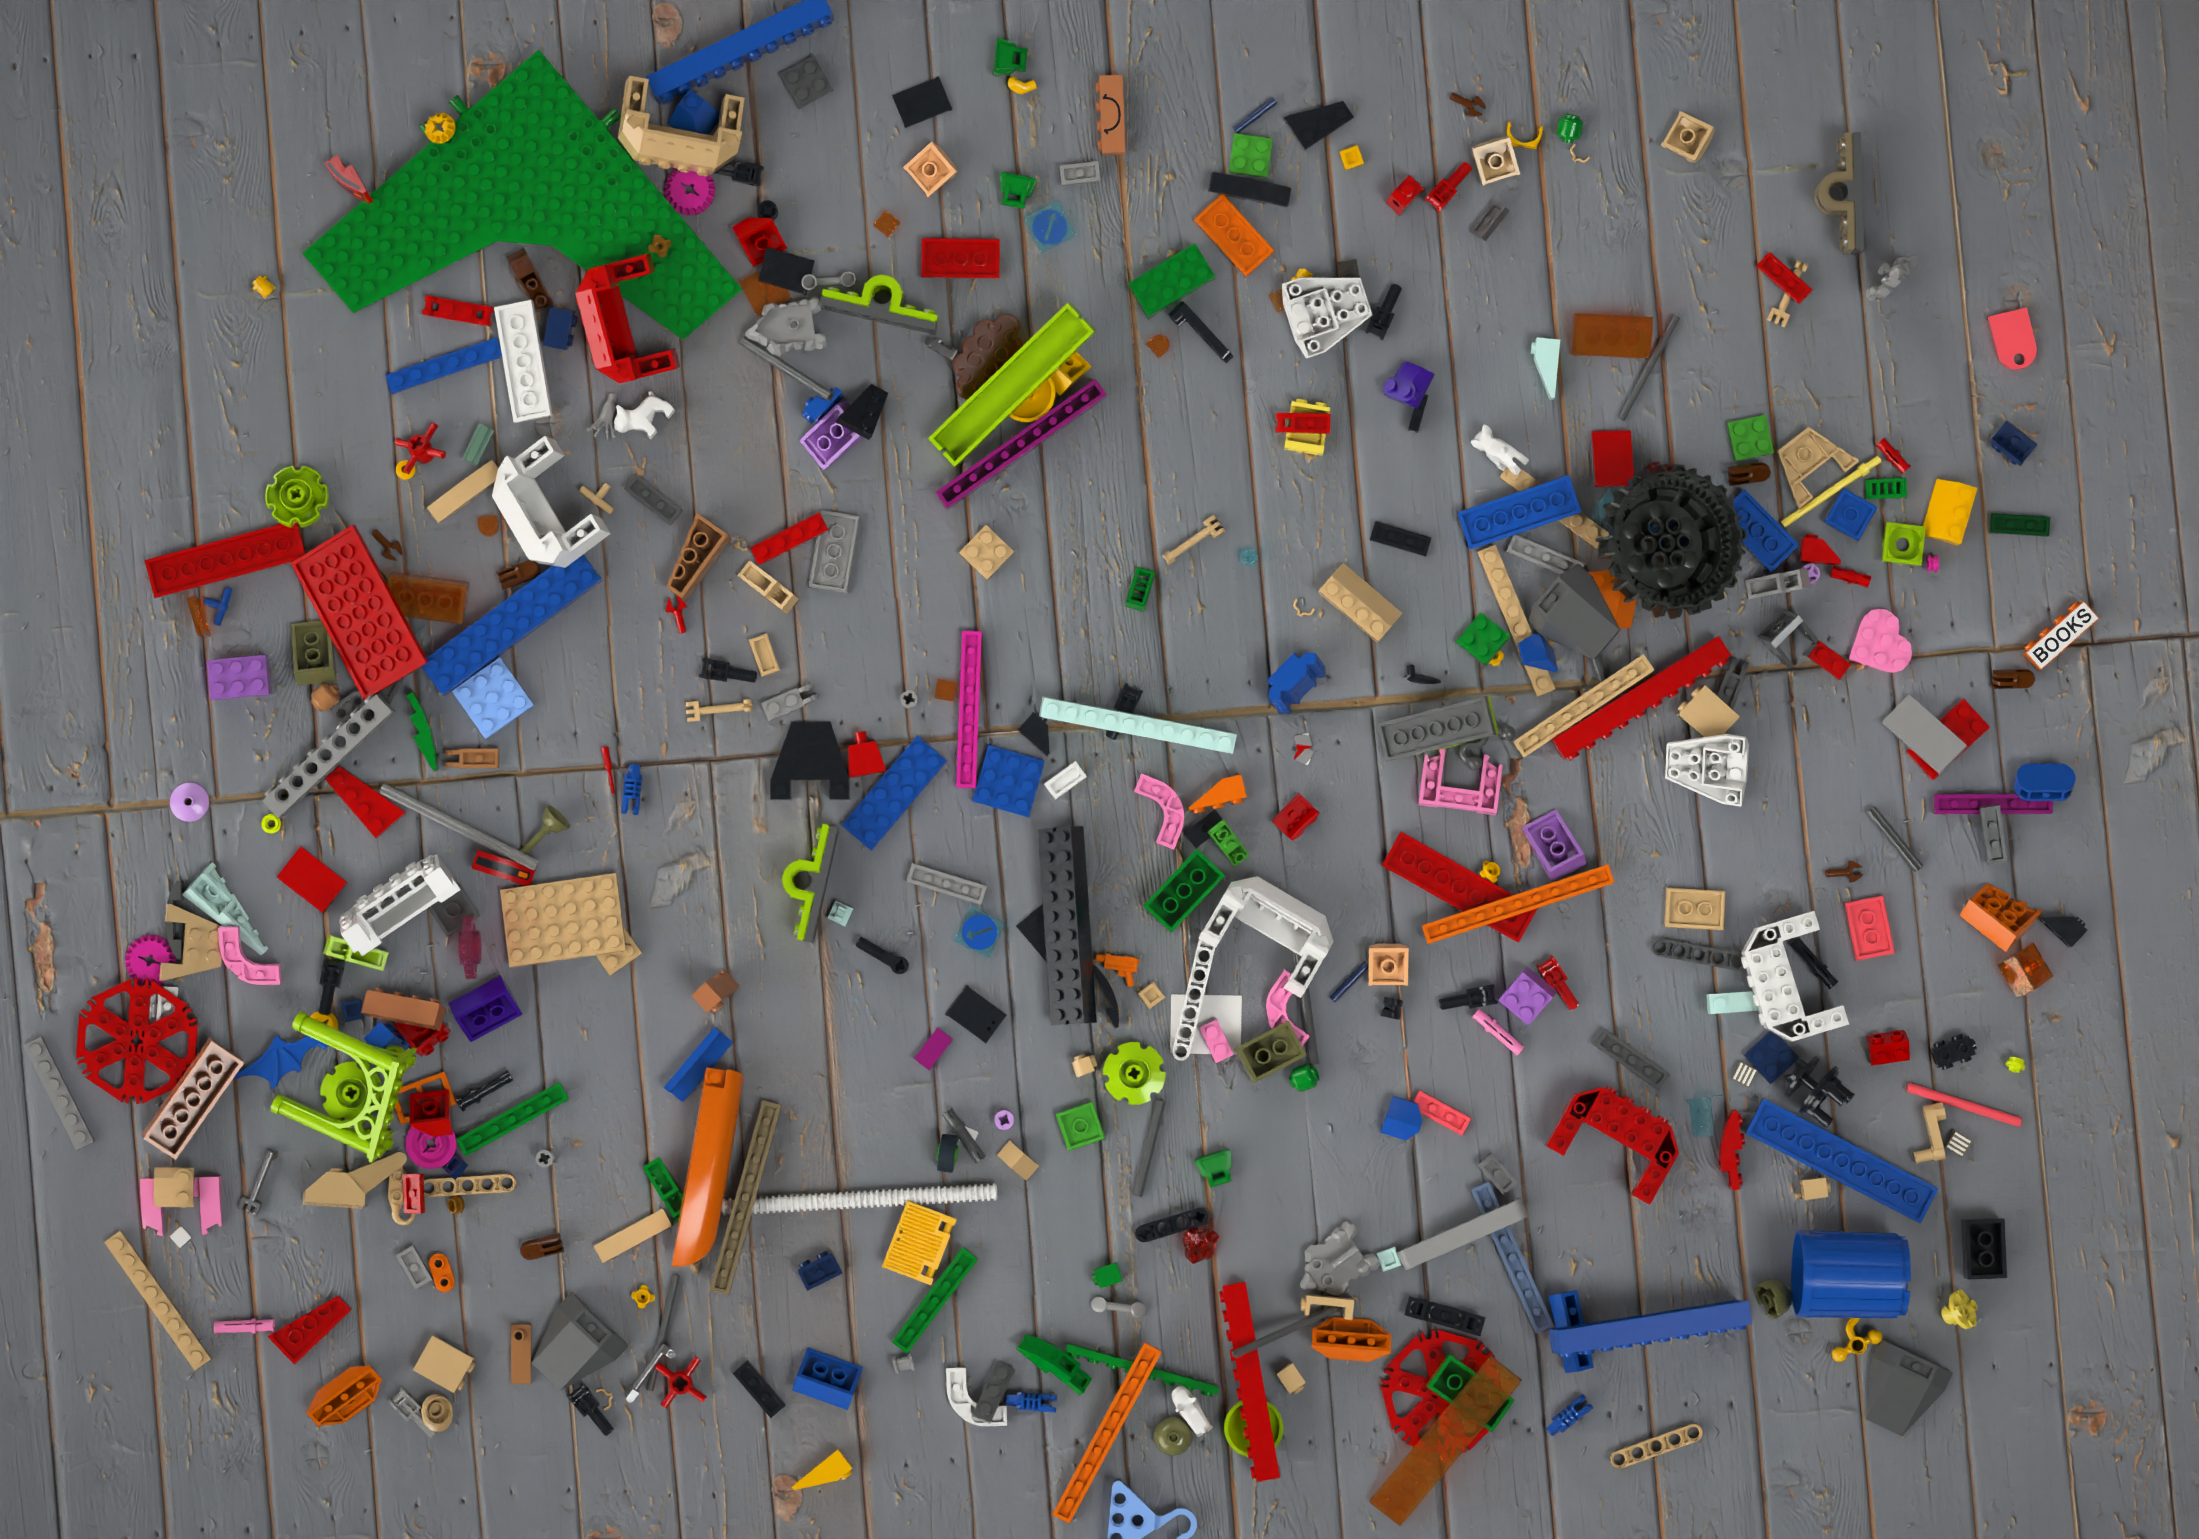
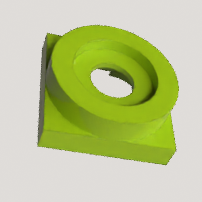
[1881,522,1926,566]

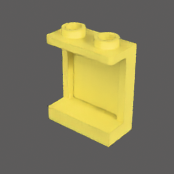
[1284,399,1330,456]

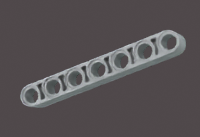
[1397,1198,1529,1270]

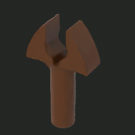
[1450,92,1486,117]
[371,529,403,561]
[1825,861,1863,883]

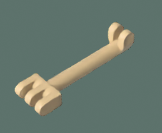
[1767,260,1808,328]
[1162,515,1226,566]
[685,699,753,722]

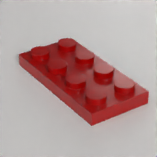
[921,238,1000,279]
[1906,698,1990,780]

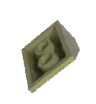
[291,620,337,686]
[1234,1021,1307,1083]

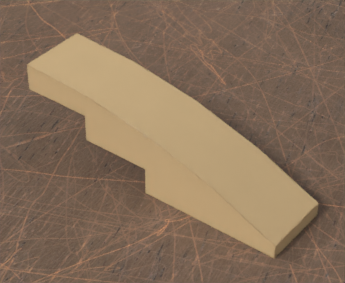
[427,460,498,524]

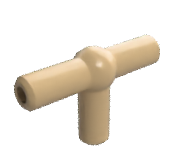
[579,483,614,514]

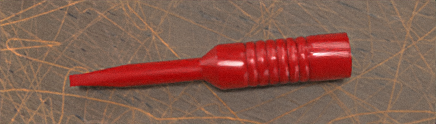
[601,747,615,794]

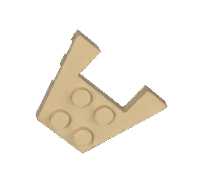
[1777,427,1859,509]
[159,904,222,981]

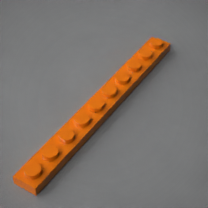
[1421,864,1614,944]
[1052,1341,1162,1524]

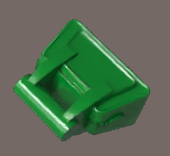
[993,38,1028,77]
[1000,172,1037,209]
[1194,1149,1232,1188]

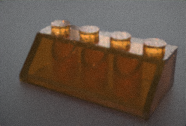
[1571,313,1653,359]
[388,572,470,624]

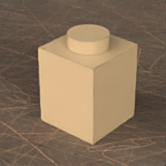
[1800,1177,1831,1200]
[1276,1362,1306,1394]

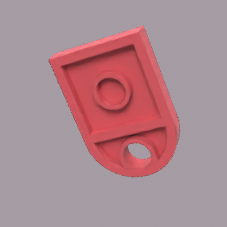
[1988,307,2037,370]

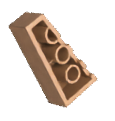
[666,513,732,602]

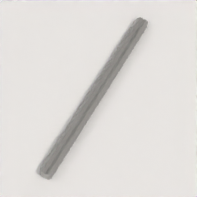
[380,784,539,870]

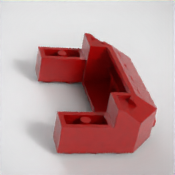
[575,253,680,383]
[1545,1086,1679,1205]

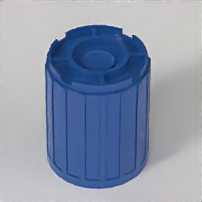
[1791,1230,1911,1318]

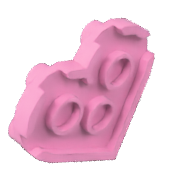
[1848,609,1912,673]

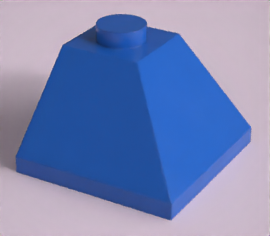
[668,89,720,135]

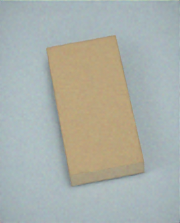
[749,634,780,677]

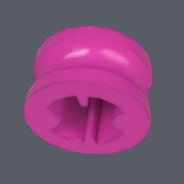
[1926,555,1939,572]

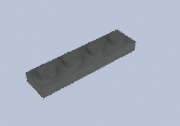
[1594,1029,1670,1090]

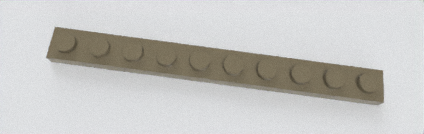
[710,1100,782,1296]

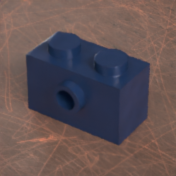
[543,306,578,350]

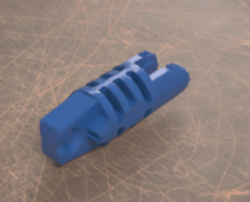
[621,764,642,815]
[1006,1392,1057,1413]
[1546,1394,1594,1436]

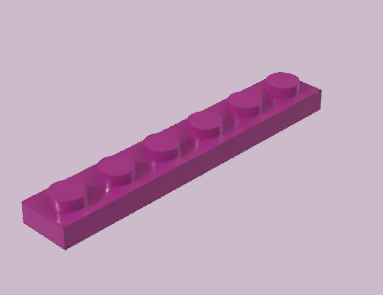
[1934,794,2053,814]

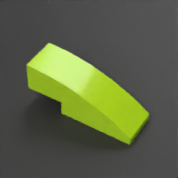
[323,935,389,971]

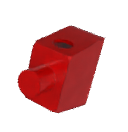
[1385,175,1425,216]
[848,731,887,778]

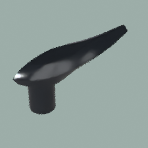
[1404,665,1441,684]

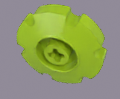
[265,466,329,528]
[1103,1042,1166,1105]
[320,1061,384,1123]

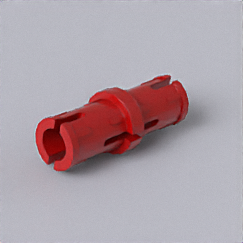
[1876,437,1911,474]
[1830,565,1872,588]

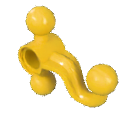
[1832,1318,1882,1362]

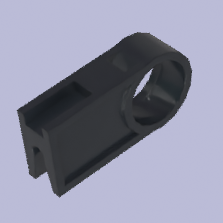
[1408,394,1428,433]

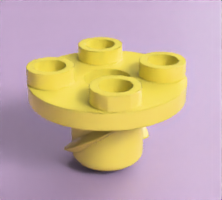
[1942,1289,1977,1329]

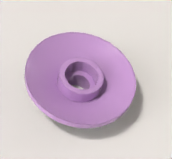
[170,783,209,822]

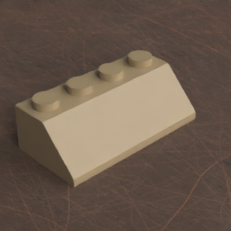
[1318,563,1403,643]

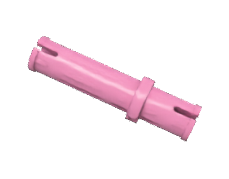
[1472,1008,1525,1056]
[214,1318,275,1334]

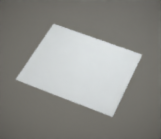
[1170,994,1242,1055]

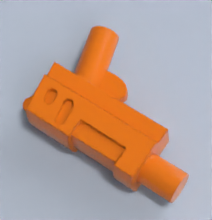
[1095,953,1140,987]

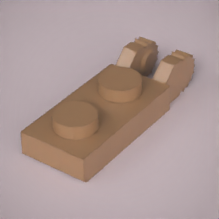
[444,749,499,769]

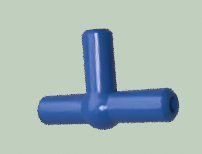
[203,587,233,626]

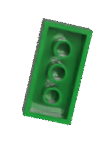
[1128,243,1215,319]
[1143,849,1225,933]
[1426,1353,1515,1433]

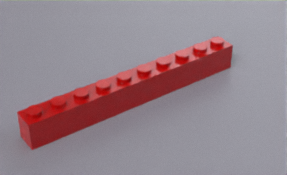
[1551,636,1731,761]
[1219,1282,1280,1483]

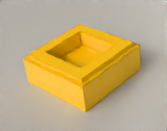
[1339,145,1364,171]

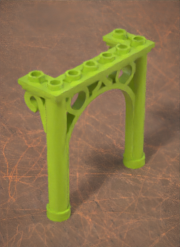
[271,1011,417,1163]

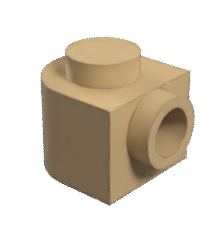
[1072,1054,1098,1077]

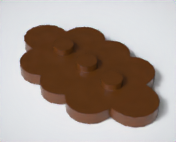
[952,314,1023,400]

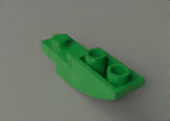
[1016,1334,1092,1396]

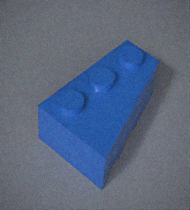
[364,1021,412,1050]

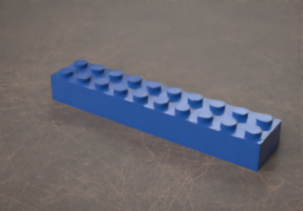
[645,0,834,105]
[422,554,603,696]
[1548,1300,1752,1357]

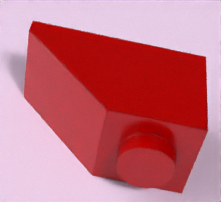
[1799,534,1841,565]

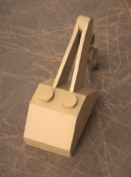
[302,1152,415,1226]

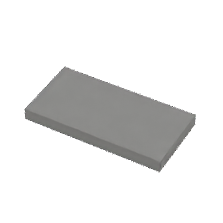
[809,510,860,594]
[1882,694,1967,775]

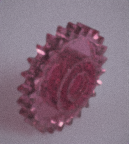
[458,916,482,979]

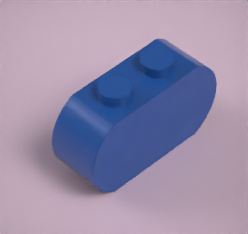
[2014,763,2076,801]

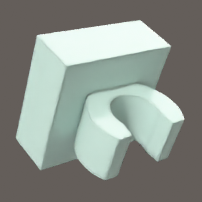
[827,901,853,927]

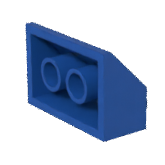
[792,1348,863,1410]

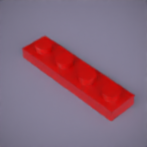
[750,512,829,565]

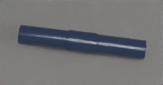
[1233,97,1277,134]
[1329,961,1369,1002]

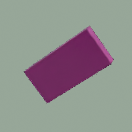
[914,1027,953,1070]

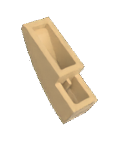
[737,560,799,614]

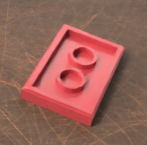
[1844,896,1895,961]

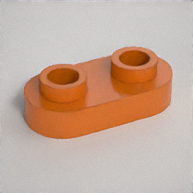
[429,1253,455,1292]

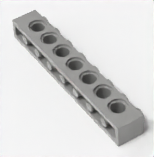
[262,694,396,818]

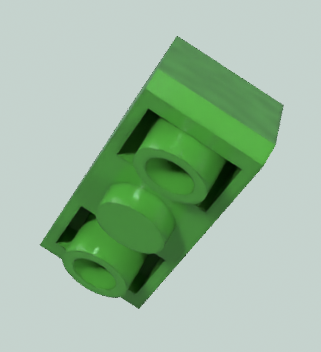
[1207,819,1250,867]

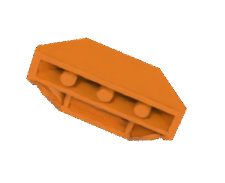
[1311,1317,1391,1362]
[306,1365,382,1427]

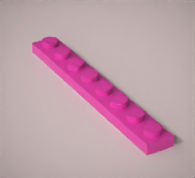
[956,631,982,788]

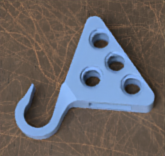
[1107,1480,1197,1539]

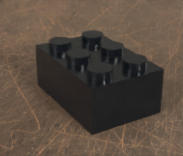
[1961,1218,2007,1280]

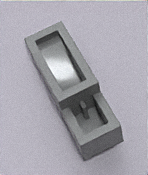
[1745,569,1811,599]

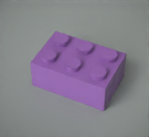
[207,655,272,701]

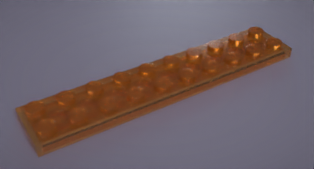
[1369,1355,1522,1526]

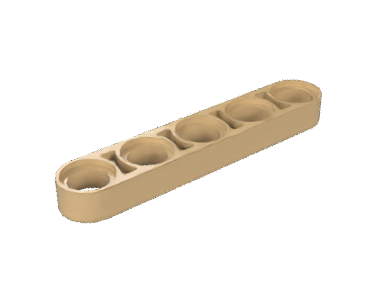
[424,1174,517,1197]
[1610,1423,1703,1469]

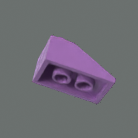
[799,400,864,470]
[1522,810,1586,882]

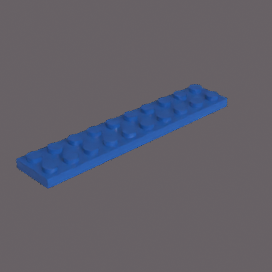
[1745,1098,1938,1224]

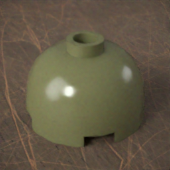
[1755,1278,1792,1319]
[1153,1416,1193,1456]

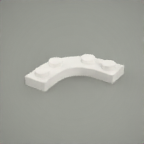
[946,1367,1007,1426]

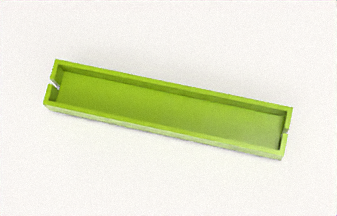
[928,302,1098,467]

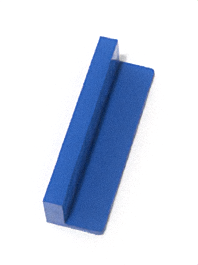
[663,1027,733,1102]

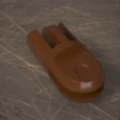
[1728,462,1771,486]
[497,560,540,590]
[1992,669,2035,689]
[520,1233,564,1260]

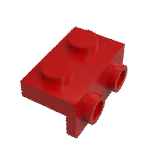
[1271,793,1320,841]
[1866,1030,1910,1066]

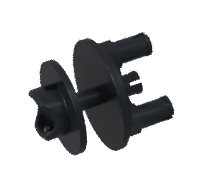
[1784,1056,1855,1128]

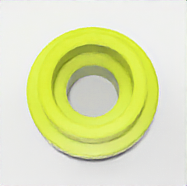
[261,814,281,834]
[2005,1057,2025,1073]

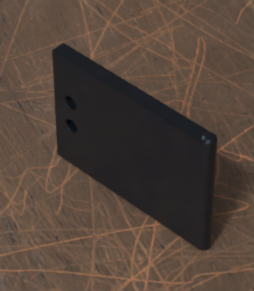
[892,76,952,128]
[758,247,815,295]
[1016,904,1047,964]
[945,985,1007,1043]

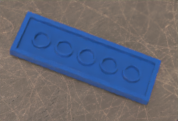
[1457,475,1582,549]
[842,736,947,851]

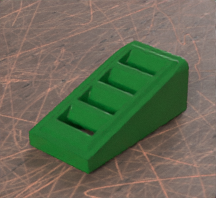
[1865,478,1907,500]
[1126,567,1156,612]

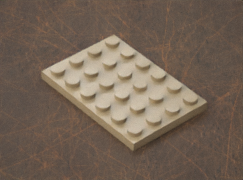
[500,873,627,968]

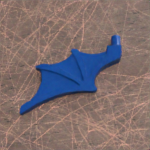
[234,1035,328,1089]

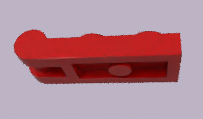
[1275,413,1331,434]

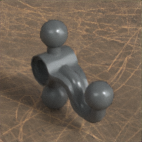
[1459,719,1515,770]

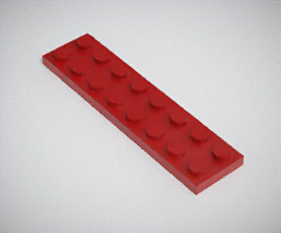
[145,523,306,598]
[1381,832,1538,943]

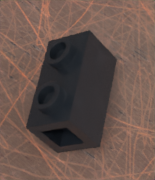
[1929,1034,1977,1070]

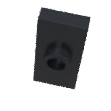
[1184,810,1223,849]

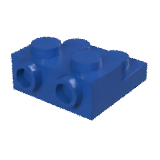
[802,387,844,424]

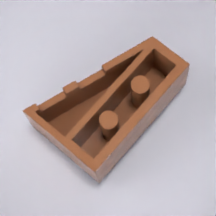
[691,969,740,1013]

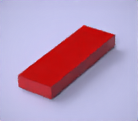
[1756,251,1813,305]

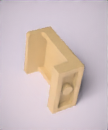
[1677,685,1740,737]
[1300,1293,1354,1320]
[413,1334,476,1393]

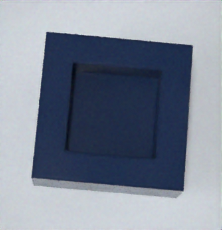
[341,999,365,1022]
[443,1153,468,1180]

